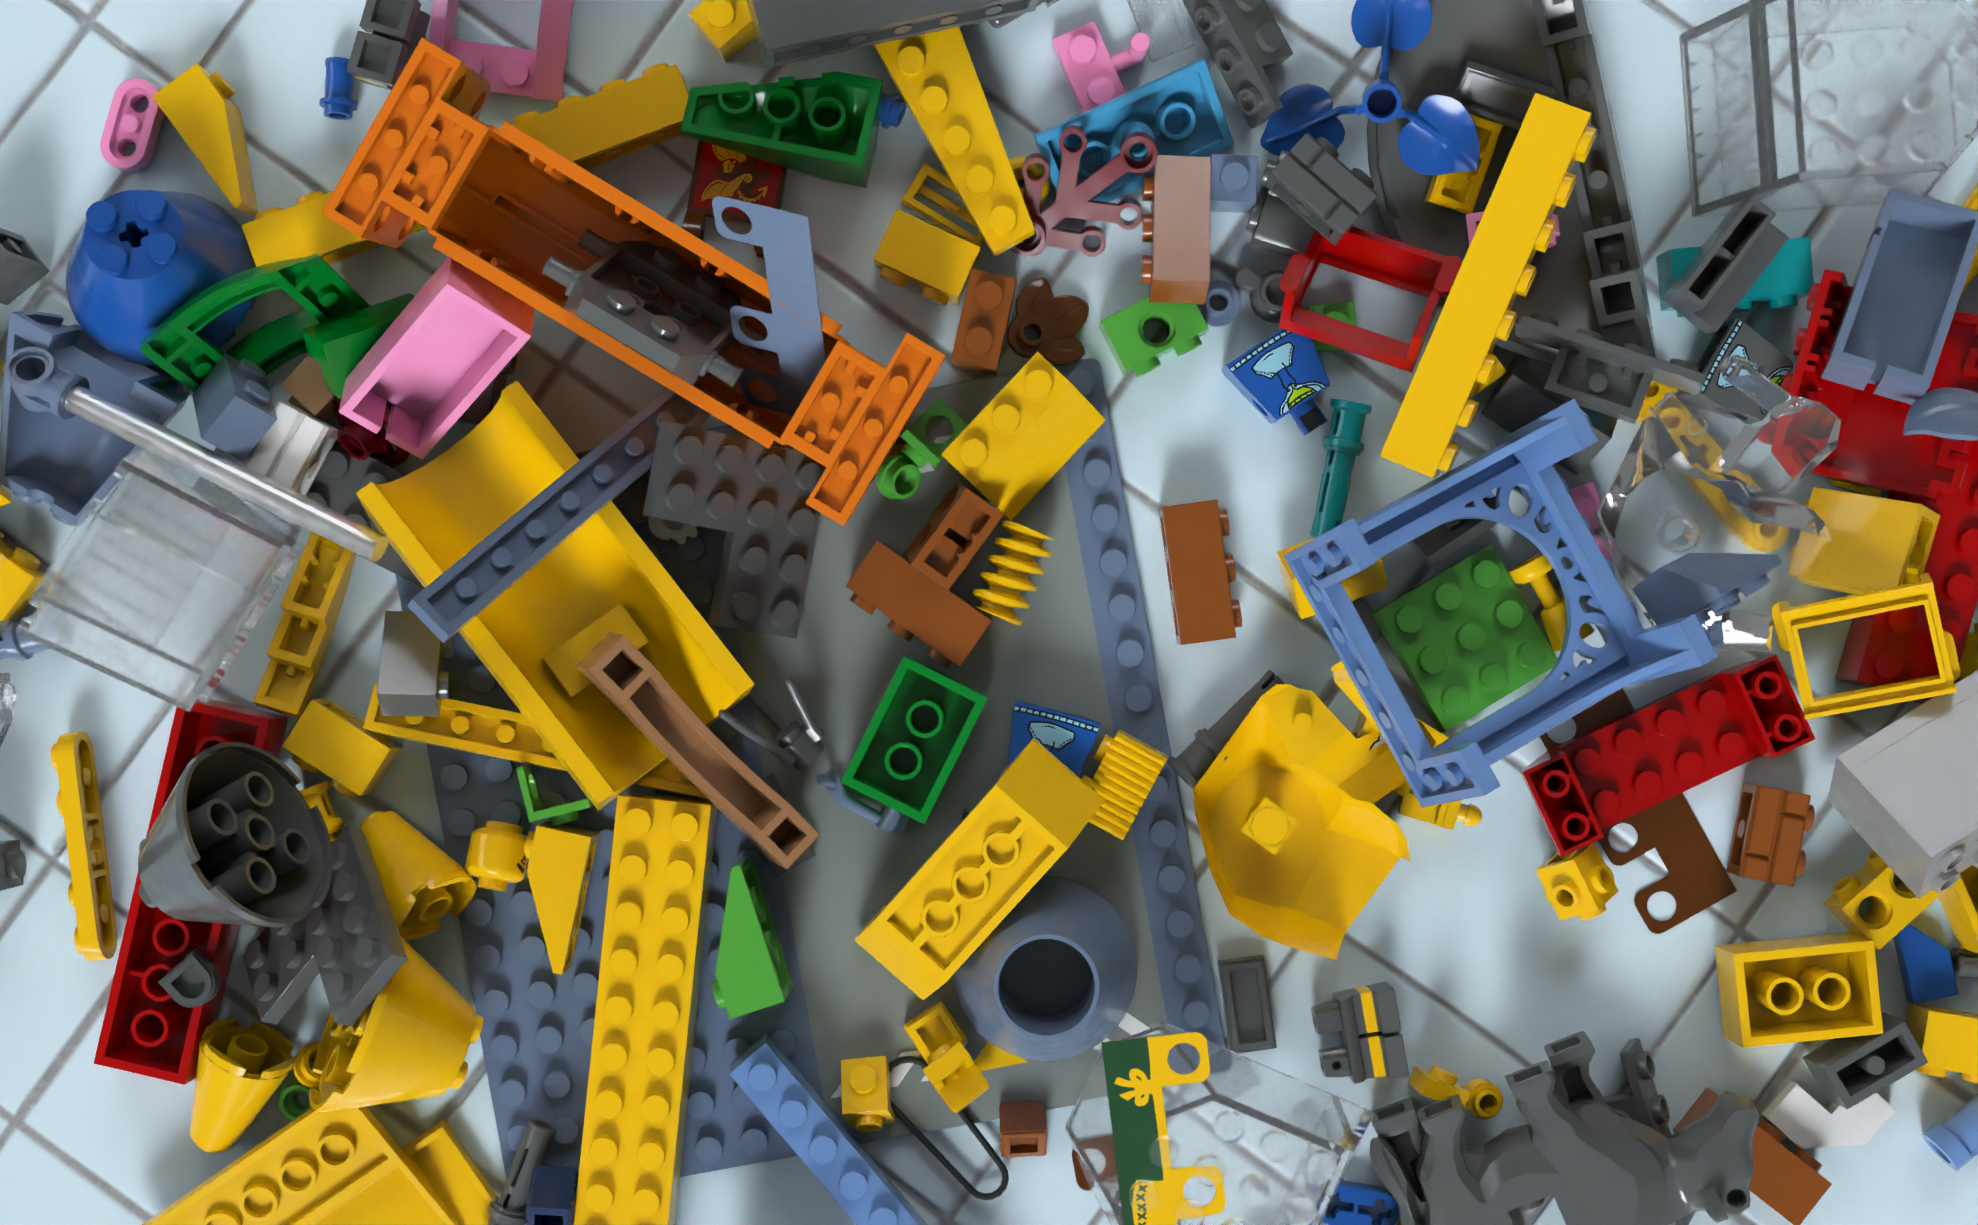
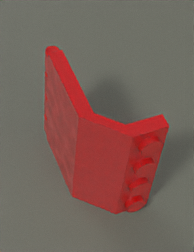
[1766,269,1978,502]

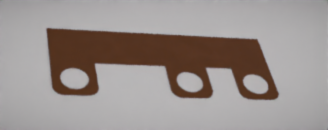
[1540,688,1737,934]

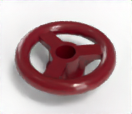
[333,397,410,465]

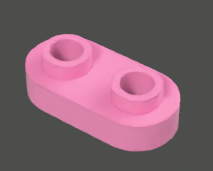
[100,78,164,172]

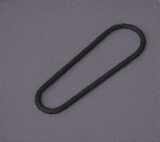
[889,1056,1009,1200]

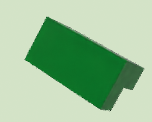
[301,293,415,399]

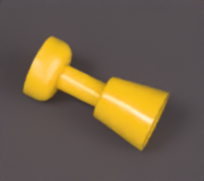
[1508,552,1595,652]

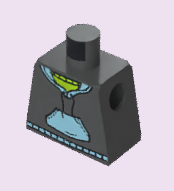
[1681,317,1794,424]

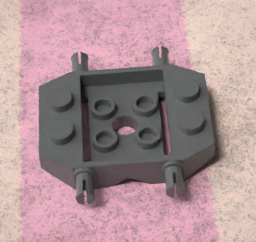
[542,228,767,387]

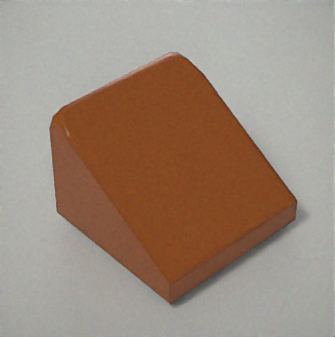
[999,1101,1047,1158]

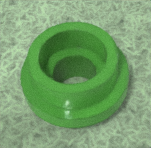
[877,454,921,499]
[278,1078,319,1121]

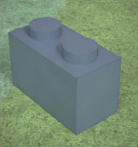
[192,353,277,461]

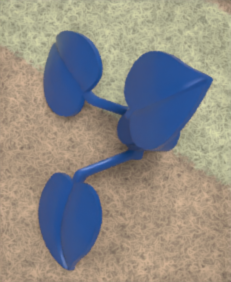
[1260,0,1480,175]

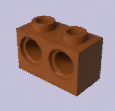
[903,479,1004,590]

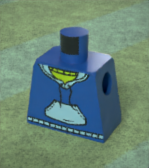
[1221,329,1331,436]
[1008,699,1101,776]

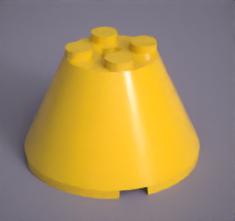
[309,936,484,1113]

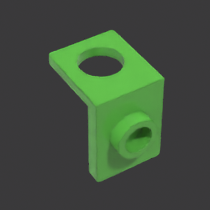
[900,398,968,469]
[516,764,594,826]

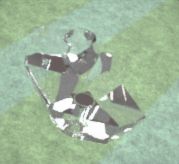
[1595,355,1841,653]

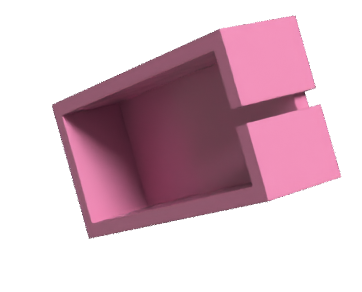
[339,257,535,460]

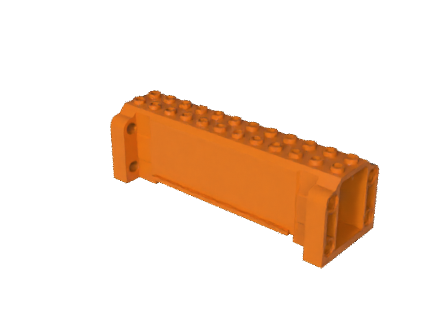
[321,37,946,527]

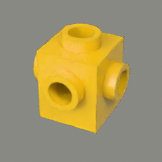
[1536,842,1618,920]

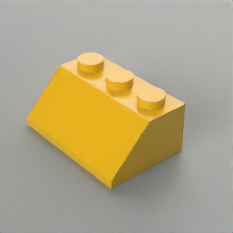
[941,351,1106,521]

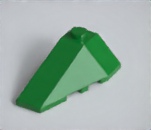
[680,71,883,188]

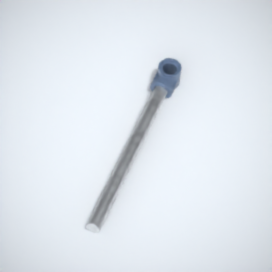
[4,347,389,562]

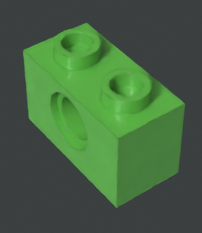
[1099,296,1209,377]

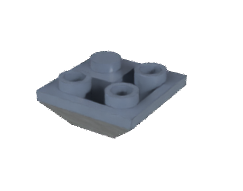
[1632,552,1782,625]

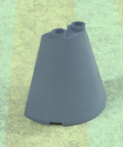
[0,311,190,527]

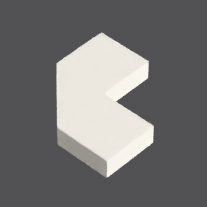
[1761,1080,1897,1149]

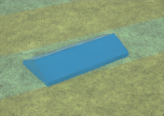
[1034,58,1235,220]

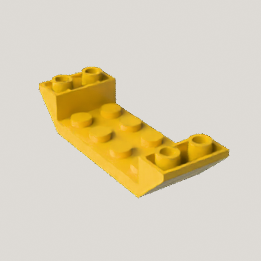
[854,738,1104,1000]

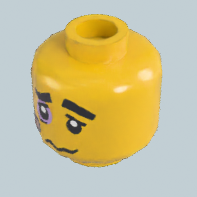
[465,821,528,891]

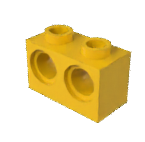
[1824,850,1944,950]

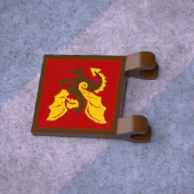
[682,140,788,259]

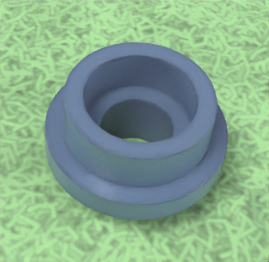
[1197,280,1241,327]

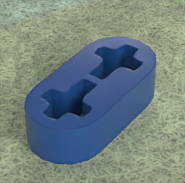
[1310,1179,1399,1225]

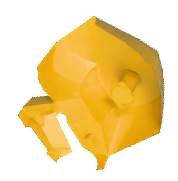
[1193,661,1436,960]

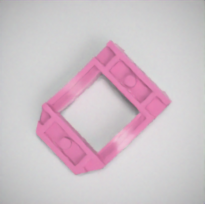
[429,0,574,101]

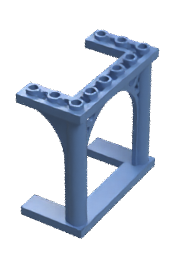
[1284,398,1718,807]

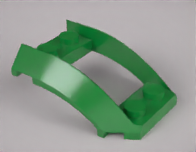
[139,253,370,392]

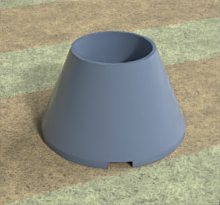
[954,876,1137,1061]

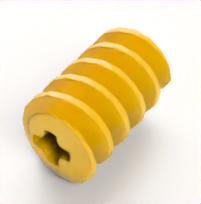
[972,521,1054,626]

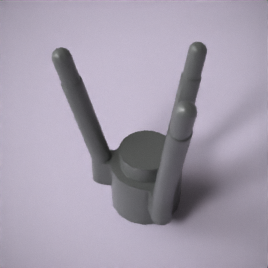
[718,678,825,770]

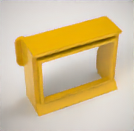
[1771,573,1961,720]

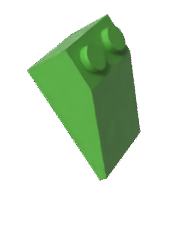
[712,854,794,1019]

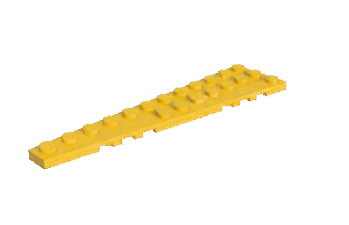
[873,27,1035,257]

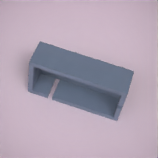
[1820,188,1978,405]

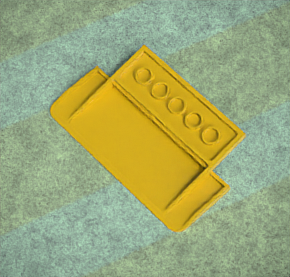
[142,1106,498,1225]

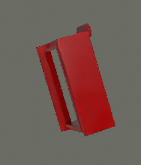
[1278,226,1463,373]

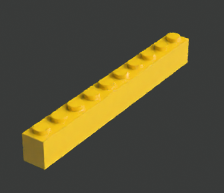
[241,63,690,267]

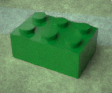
[841,655,989,825]

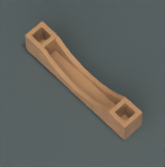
[576,632,820,869]

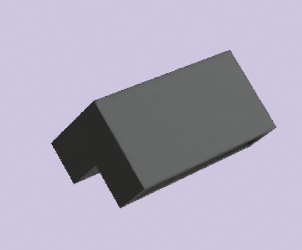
[1661,196,1789,335]
[1481,354,1618,476]

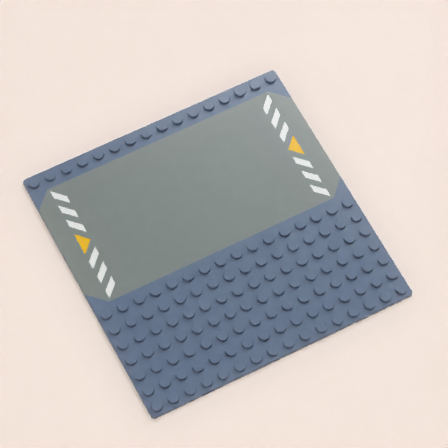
[395,358,1229,1180]

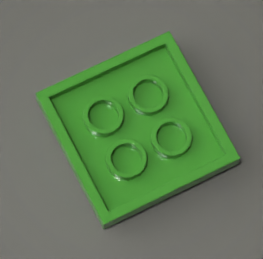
[1372,544,1558,732]

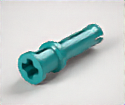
[1310,399,1372,537]

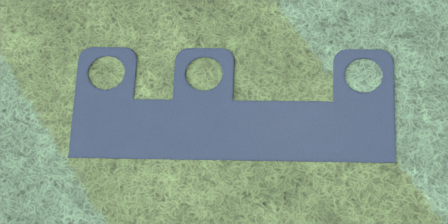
[712,196,826,416]

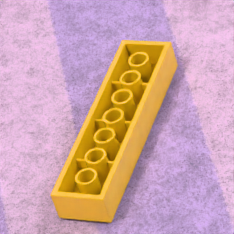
[1380,93,1596,478]

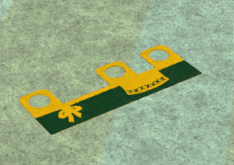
[1101,1032,1226,1225]

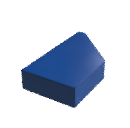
[1893,924,1959,1004]

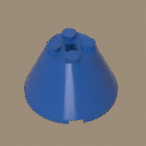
[66,190,257,366]

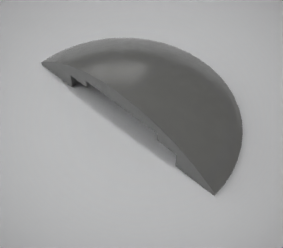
[1367,0,1657,363]

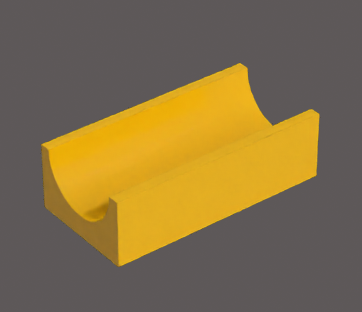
[356,380,755,811]

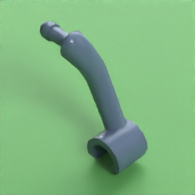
[816,773,910,835]

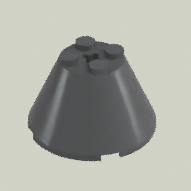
[138,742,333,927]

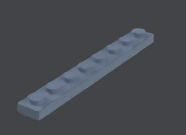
[407,388,711,643]

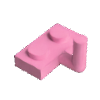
[1052,21,1150,113]

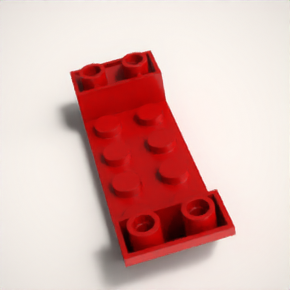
[1520,654,1815,857]

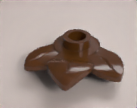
[1007,277,1089,366]

